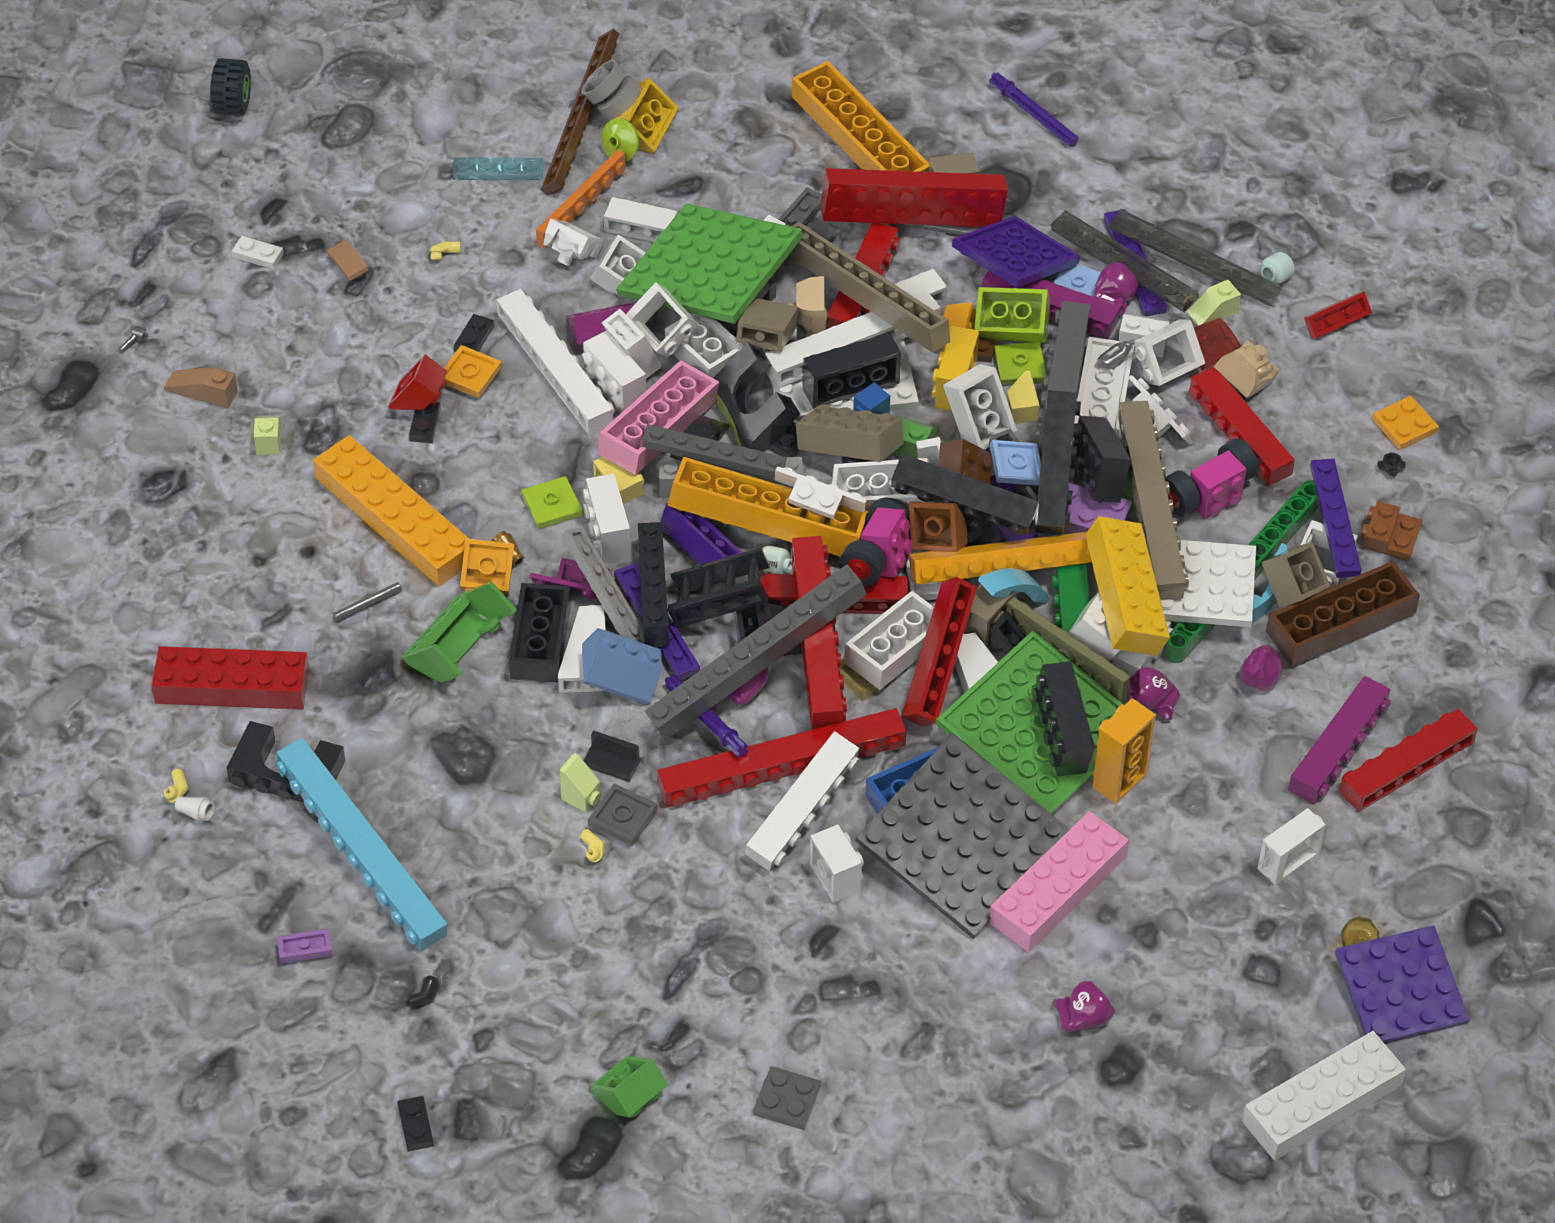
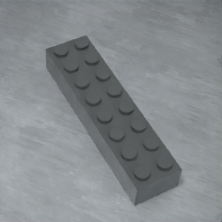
[1035,301,1090,460]

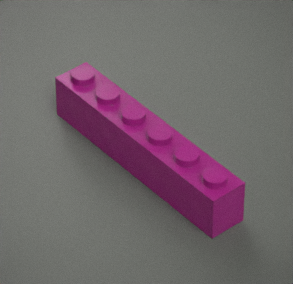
[982,270,1120,340]
[1288,675,1391,805]

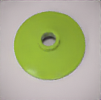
[601,118,639,162]

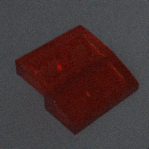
[1194,317,1242,371]

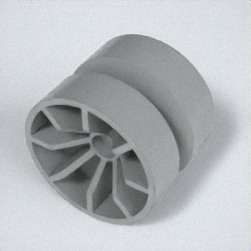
[582,60,641,120]

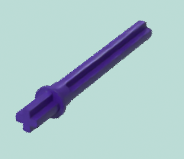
[989,72,1079,147]
[665,675,749,757]

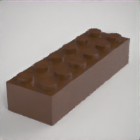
[1266,561,1420,666]

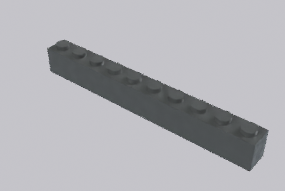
[645,564,867,741]

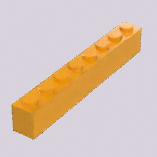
[909,532,1092,584]

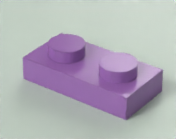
[277,928,333,964]

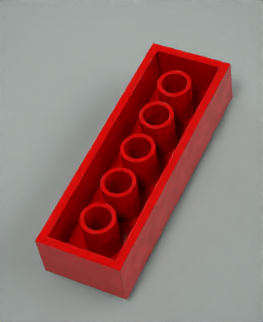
[152,646,309,710]

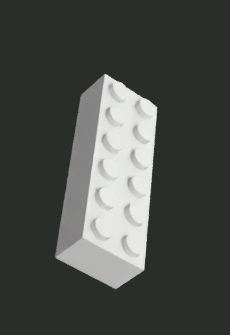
[1242,1031,1406,1161]

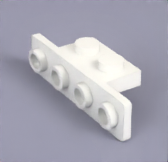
[1128,375,1193,445]
[775,467,867,519]

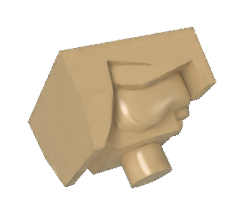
[788,276,826,337]
[1214,340,1279,398]

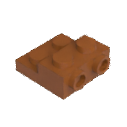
[1361,501,1422,561]

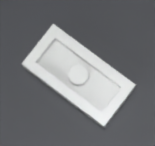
[232,236,283,270]

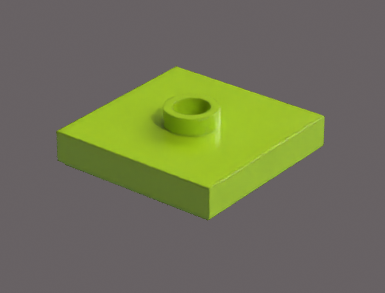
[994,342,1046,385]
[521,476,583,529]

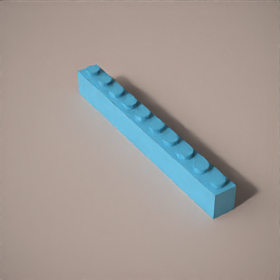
[275,737,447,951]

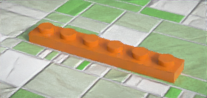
[536,150,626,248]

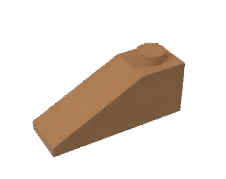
[164,367,238,408]

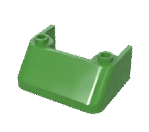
[402,581,517,683]

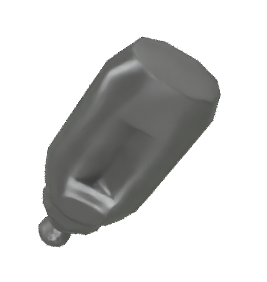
[1097,339,1135,369]

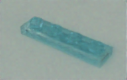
[453,158,544,180]

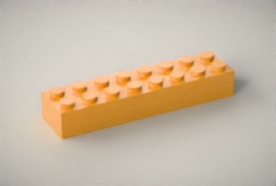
[792,61,929,172]
[313,435,469,587]
[668,457,868,557]

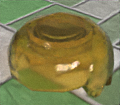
[1340,917,1380,947]

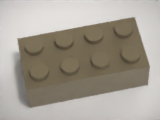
[796,404,904,462]

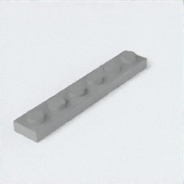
[561,527,644,644]

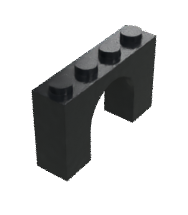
[713,342,800,452]
[226,721,345,803]

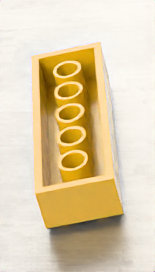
[1085,516,1170,656]

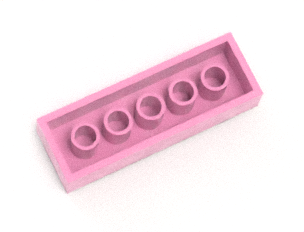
[597,360,719,475]
[989,811,1129,953]

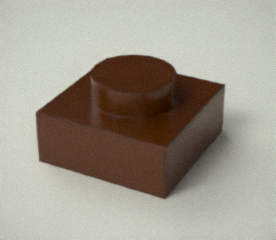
[977,338,995,363]

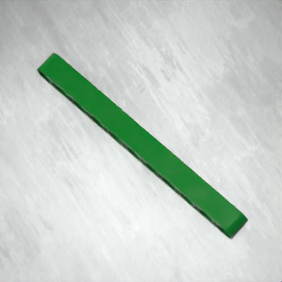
[1165,480,1319,663]

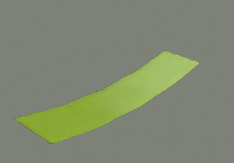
[716,393,740,446]

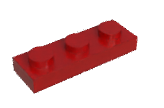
[1304,291,1372,339]

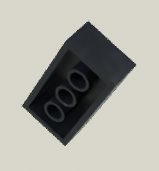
[802,333,901,409]
[1071,415,1131,503]
[509,583,571,682]
[1032,661,1095,776]

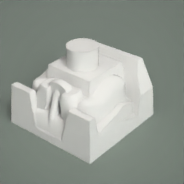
[543,219,605,266]

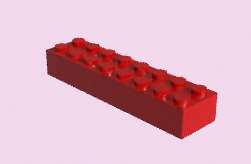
[820,168,1008,227]
[791,536,847,730]

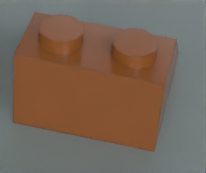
[909,501,968,552]

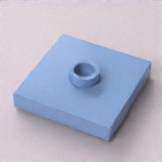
[1054,264,1101,297]
[989,440,1041,485]

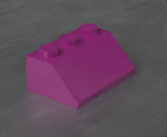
[566,302,636,348]

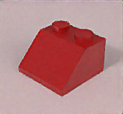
[388,354,447,410]

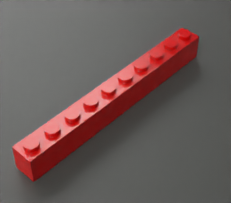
[657,708,907,808]

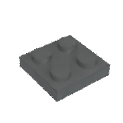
[588,783,658,846]
[753,1066,821,1130]

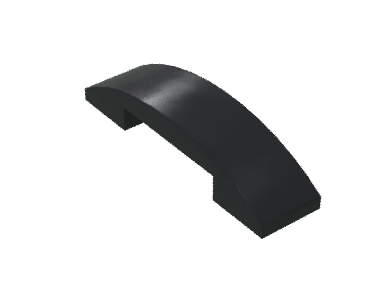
[670,416,729,461]

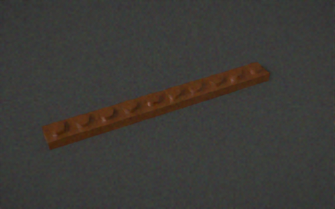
[541,28,619,195]

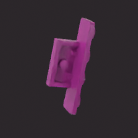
[529,557,627,599]

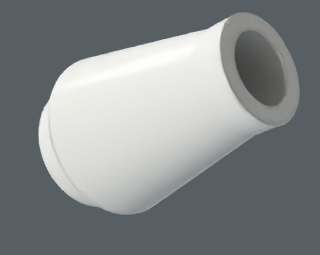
[175,796,215,822]

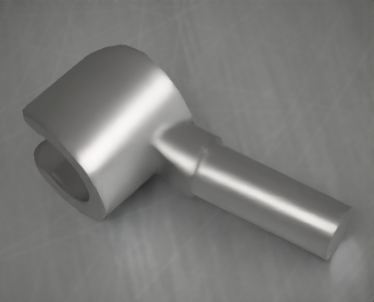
[119,326,149,352]

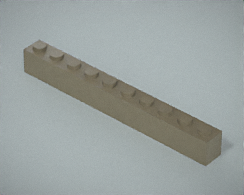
[788,222,950,352]
[1118,400,1189,600]

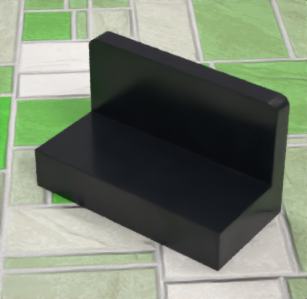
[583,731,640,782]

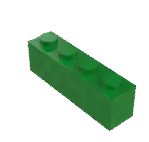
[1052,564,1090,633]

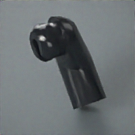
[407,975,439,1009]

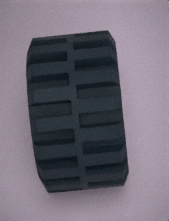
[210,58,251,116]

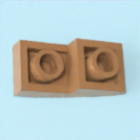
[326,239,369,281]

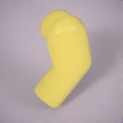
[429,242,461,260]
[164,769,188,803]
[580,829,605,862]

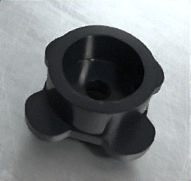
[1377,452,1406,477]

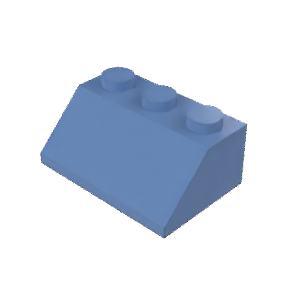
[582,628,662,705]

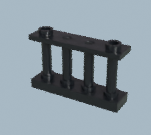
[668,547,770,628]

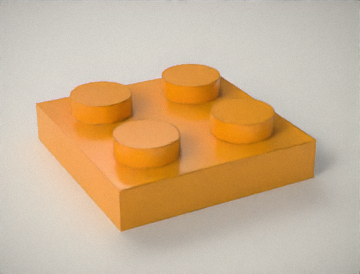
[444,345,502,398]
[1372,396,1439,450]

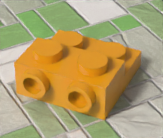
[460,539,514,595]

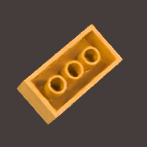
[1092,698,1156,804]

